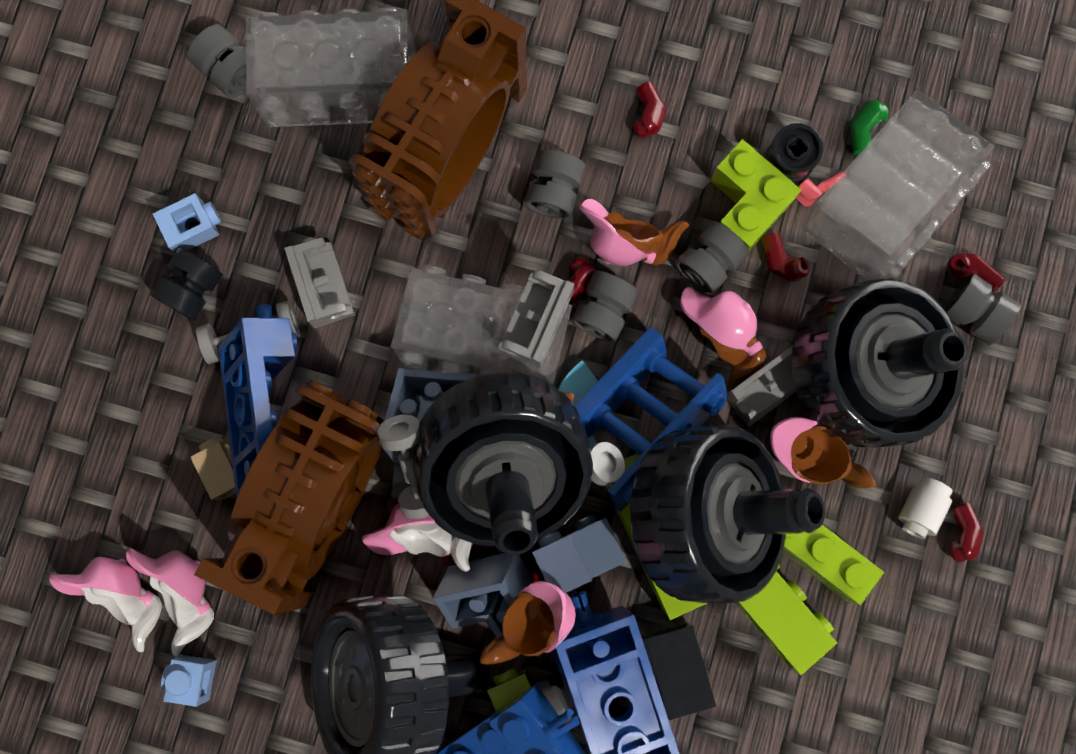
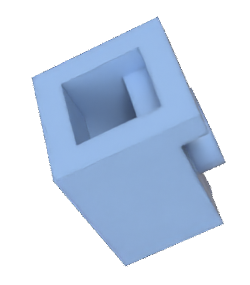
[153,193,221,252]
[161,654,217,707]

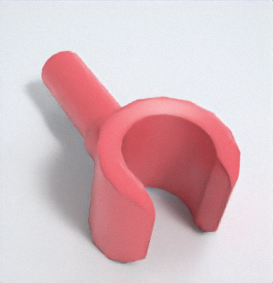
[796,172,846,207]

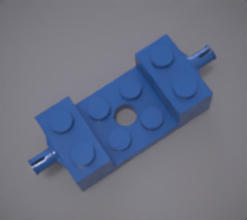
[218,304,297,499]
[552,591,679,754]
[436,684,585,754]

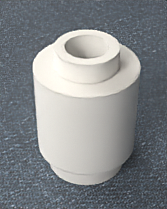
[898,477,953,539]

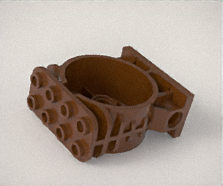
[349,0,527,240]
[194,380,384,615]

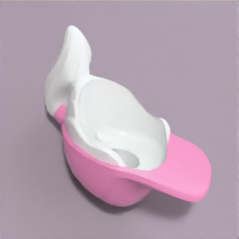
[362,504,472,572]
[126,548,214,657]
[49,557,162,652]

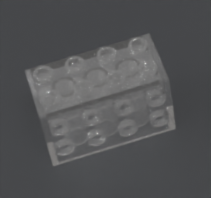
[246,7,416,127]
[804,89,995,281]
[391,265,572,386]

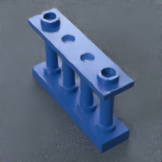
[575,327,728,512]

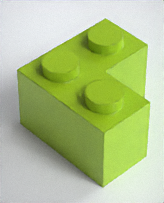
[710,139,802,251]

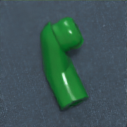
[849,100,889,155]

